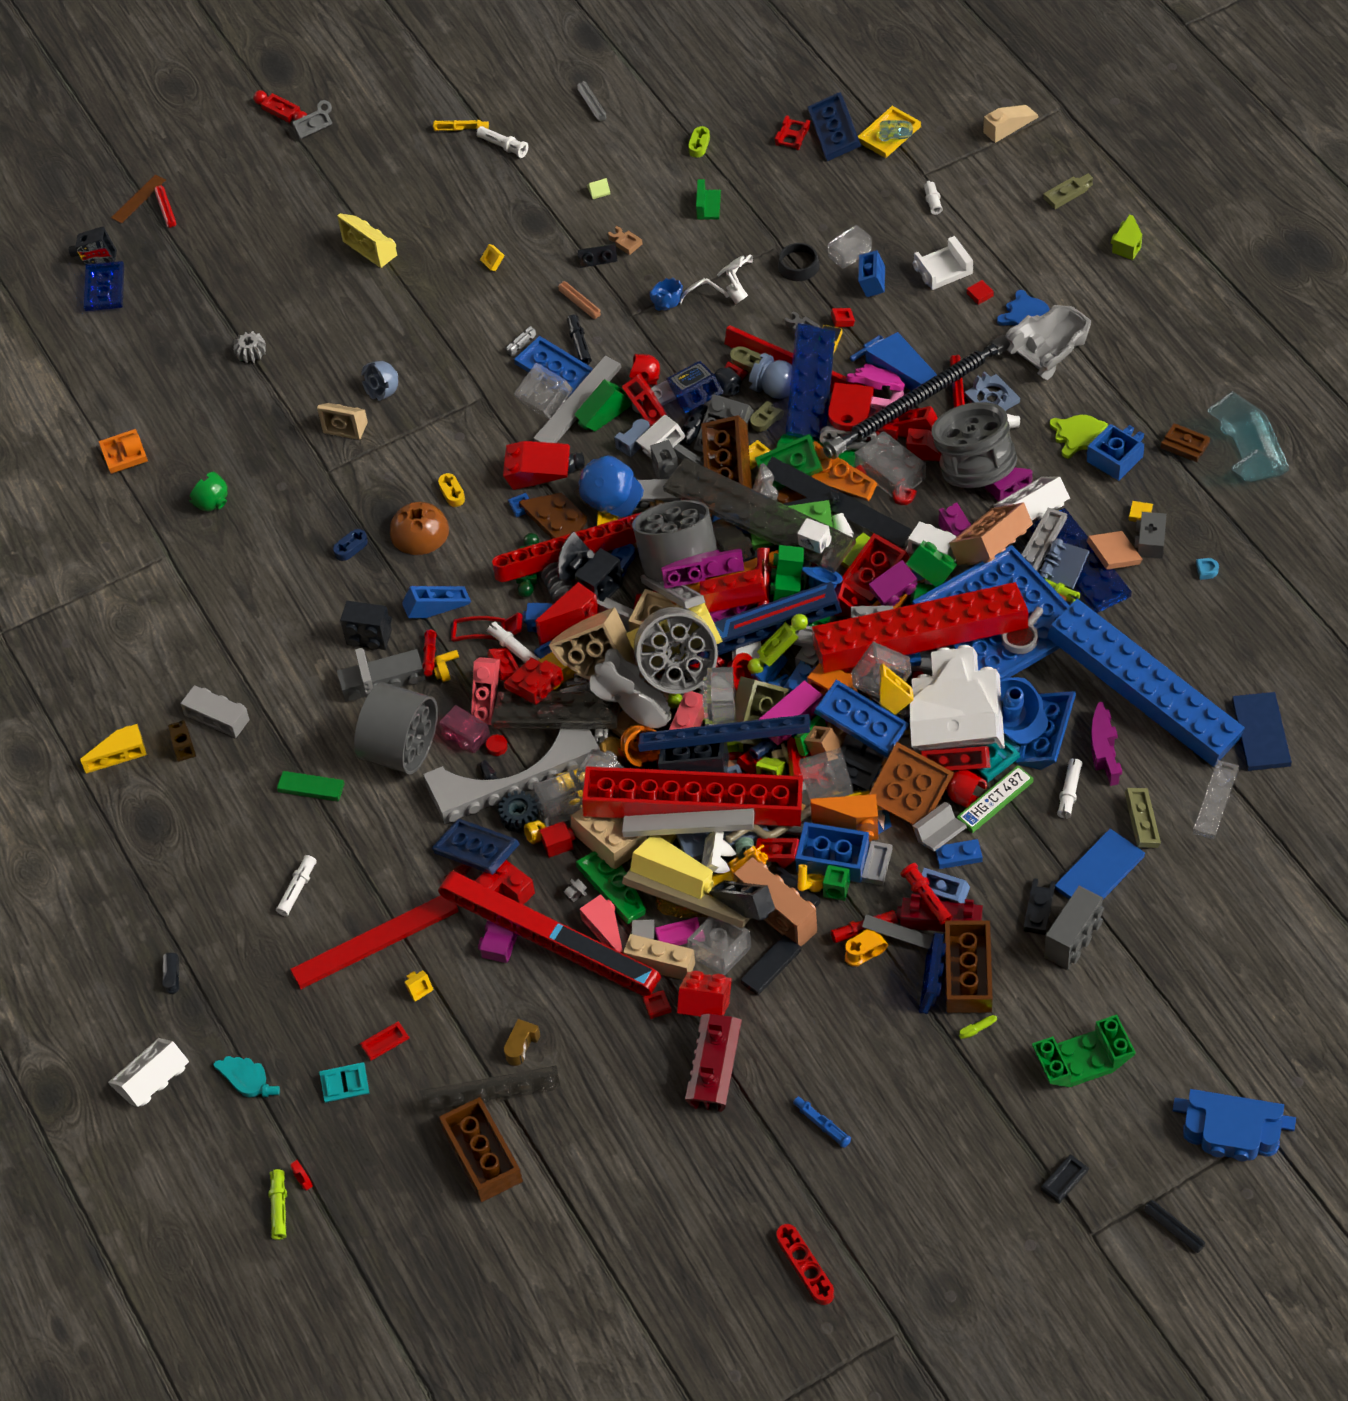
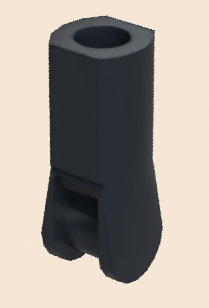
[162,953,179,994]

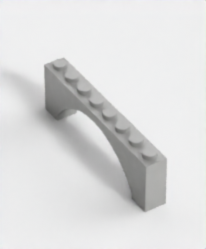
[423,711,600,824]

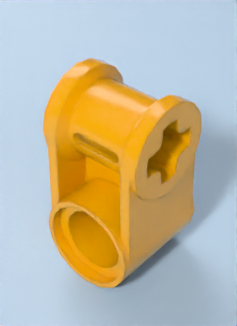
[845,929,888,967]

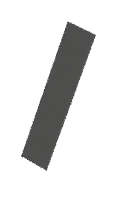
[862,915,945,954]

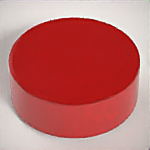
[486,734,508,756]

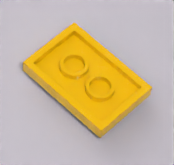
[858,106,921,158]

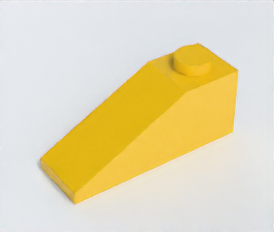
[81,724,147,773]

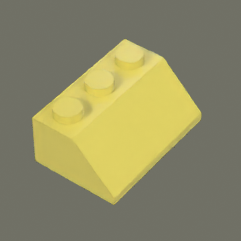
[337,214,397,268]

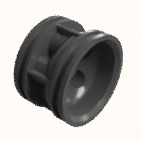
[932,402,1017,488]

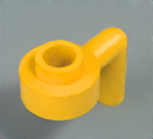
[434,650,459,682]
[797,864,825,892]

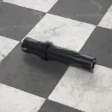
[566,314,592,365]

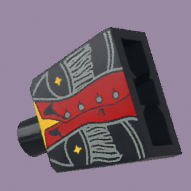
[69,226,117,265]

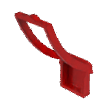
[451,612,523,642]

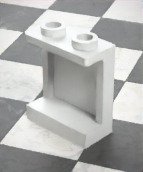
[913,236,973,290]

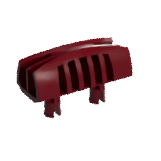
[685,1014,742,1112]

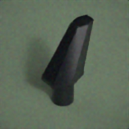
[480,760,499,780]

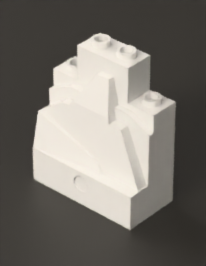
[910,645,1005,755]

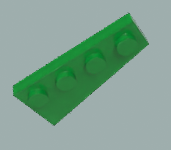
[576,851,646,924]

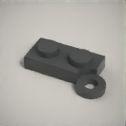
[291,100,333,139]

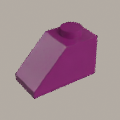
[985,467,1033,502]

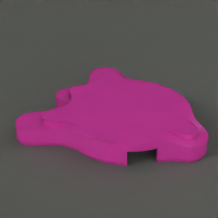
[847,364,905,391]

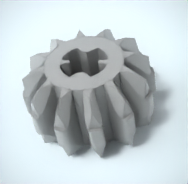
[233,331,266,364]

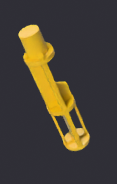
[433,120,489,131]

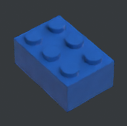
[796,822,869,883]

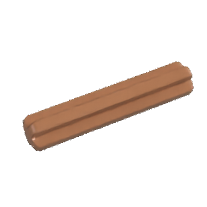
[558,281,601,319]

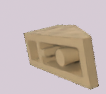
[983,105,1038,143]

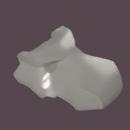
[1005,305,1091,380]
[590,649,672,728]

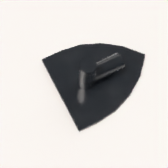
[557,531,594,580]

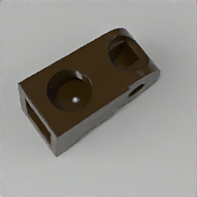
[168,720,196,762]

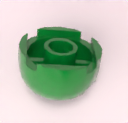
[189,471,228,512]

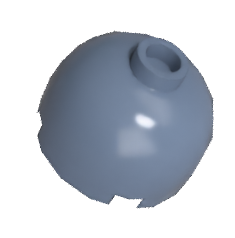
[361,361,398,401]

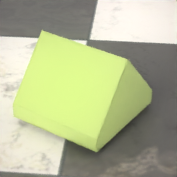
[587,178,610,199]

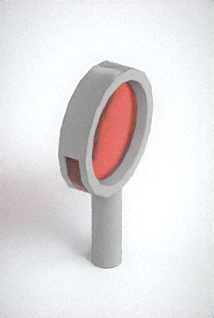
[1002,607,1043,654]

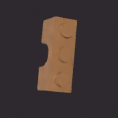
[804,722,847,761]

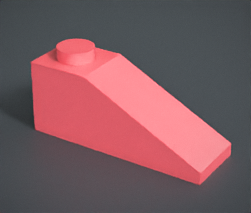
[580,894,623,953]

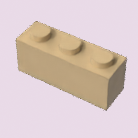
[623,934,695,980]

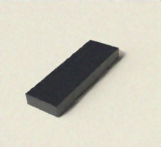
[741,935,802,995]

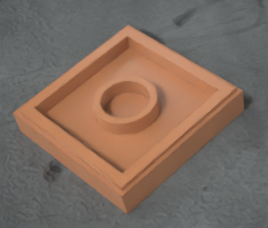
[1087,531,1142,570]

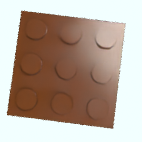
[868,742,954,825]

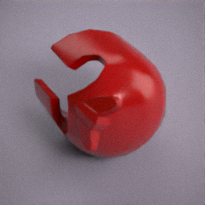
[629,354,660,387]
[947,770,987,808]

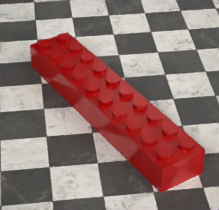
[812,582,1028,673]
[582,766,803,827]

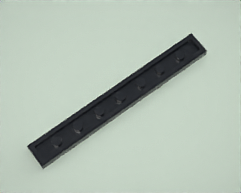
[763,456,912,548]

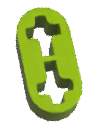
[688,126,710,158]

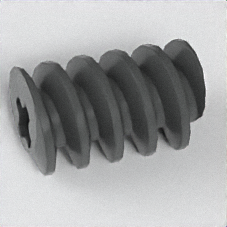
[541,562,573,603]

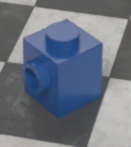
[523,603,552,633]

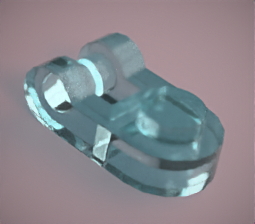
[879,120,913,142]

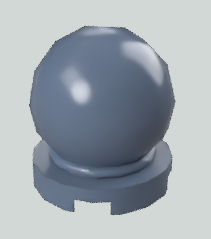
[749,353,799,399]

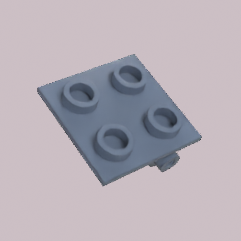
[1039,538,1089,589]

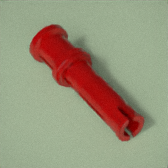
[900,863,953,925]

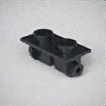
[578,243,617,268]

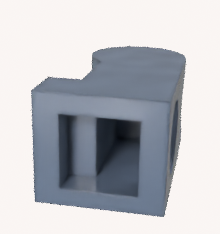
[615,419,650,457]

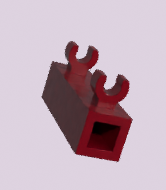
[897,894,983,932]

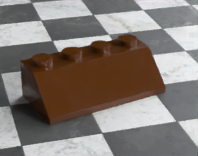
[701,415,752,501]

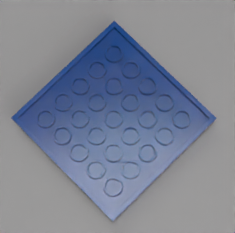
[912,545,1070,680]

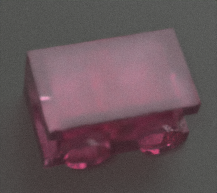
[440,705,490,754]

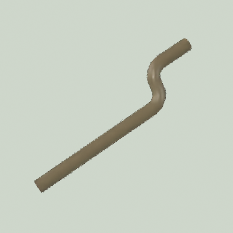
[725,790,839,843]

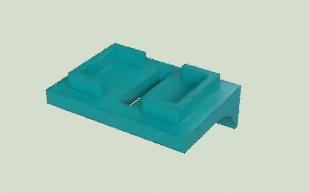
[319,1062,370,1103]

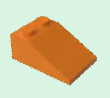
[811,794,878,842]

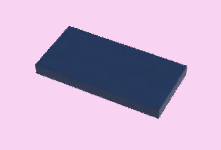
[807,92,861,161]
[1232,692,1292,771]
[432,819,520,875]

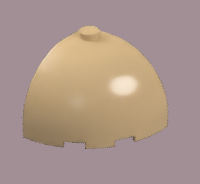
[549,607,635,680]

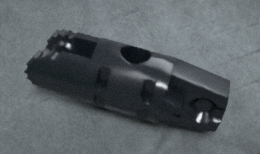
[679,405,708,445]

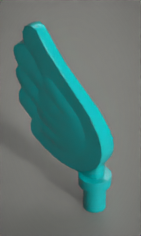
[214,1056,280,1098]

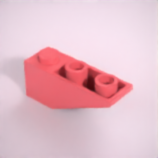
[471,657,500,725]

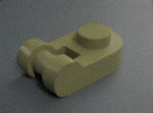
[730,347,762,374]
[750,401,784,432]

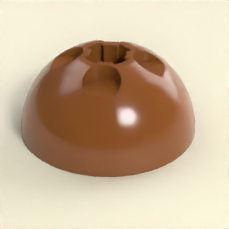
[390,502,449,555]

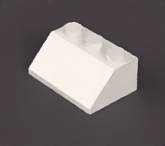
[993,477,1070,521]
[108,1038,189,1107]

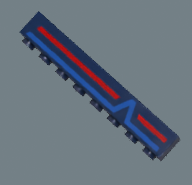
[688,581,842,666]

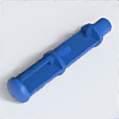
[793,1096,851,1148]

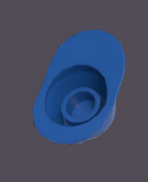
[802,567,843,589]

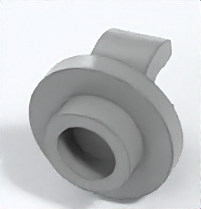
[564,879,587,902]

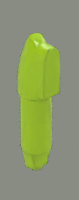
[959,1015,997,1039]

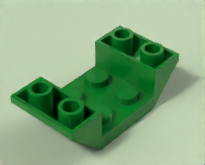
[1032,1015,1136,1087]

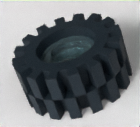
[498,791,539,832]

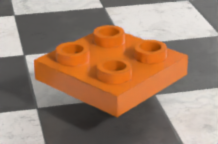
[99,429,148,474]

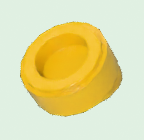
[524,820,545,844]

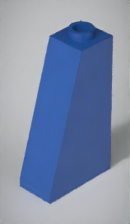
[866,332,937,391]

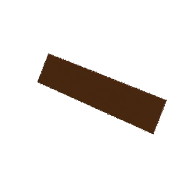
[111,174,166,223]

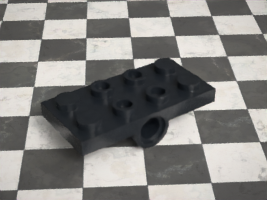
[829,704,905,790]

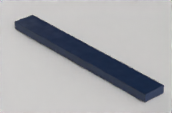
[638,714,810,752]

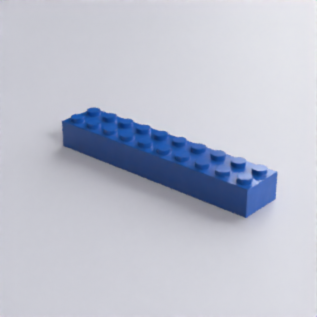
[1047,598,1245,767]

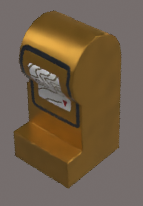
[504,1019,540,1066]

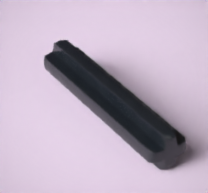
[1144,1200,1205,1253]

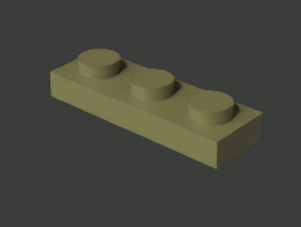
[1125,788,1161,848]

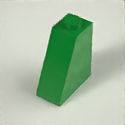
[574,379,633,432]

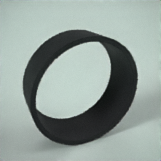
[778,243,820,281]

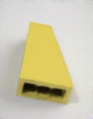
[630,835,714,899]

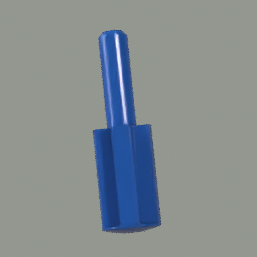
[850,335,884,362]

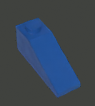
[402,586,471,618]

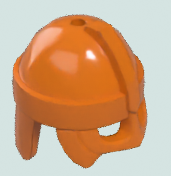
[620,725,661,767]

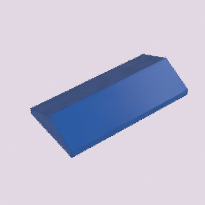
[1016,691,1076,770]

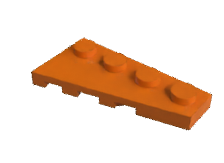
[811,441,877,502]

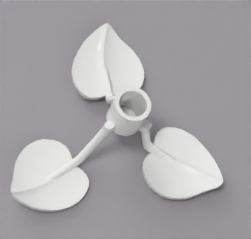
[679,255,753,304]

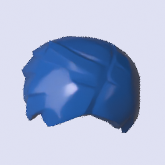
[649,278,683,311]

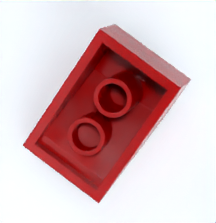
[503,441,570,490]
[842,533,910,602]
[535,582,599,646]

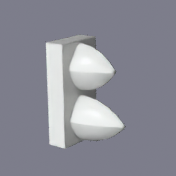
[702,831,736,873]

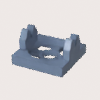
[964,372,1020,411]

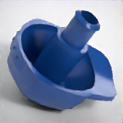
[579,456,644,517]
[1000,677,1048,745]

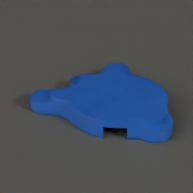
[997,290,1050,326]

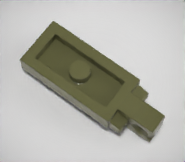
[1044,173,1093,209]

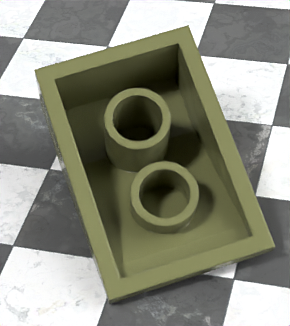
[735,676,789,746]

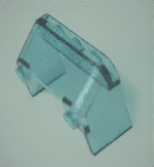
[1208,391,1289,482]

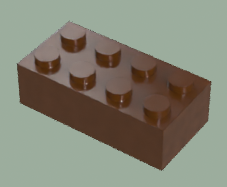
[945,921,993,1013]
[439,1097,523,1202]

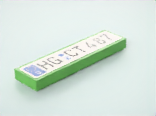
[957,766,1033,833]

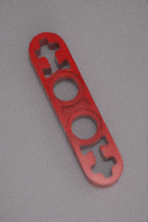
[776,1224,834,1305]

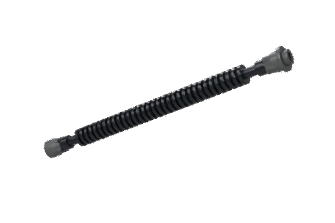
[823,334,1010,459]

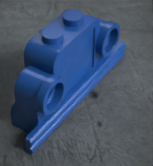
[1173,1089,1296,1161]

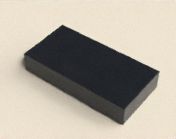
[1041,1154,1089,1204]

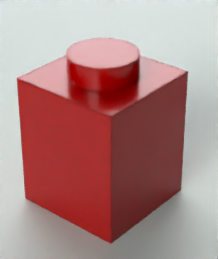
[540,821,575,858]

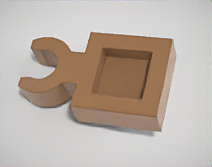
[608,226,642,255]

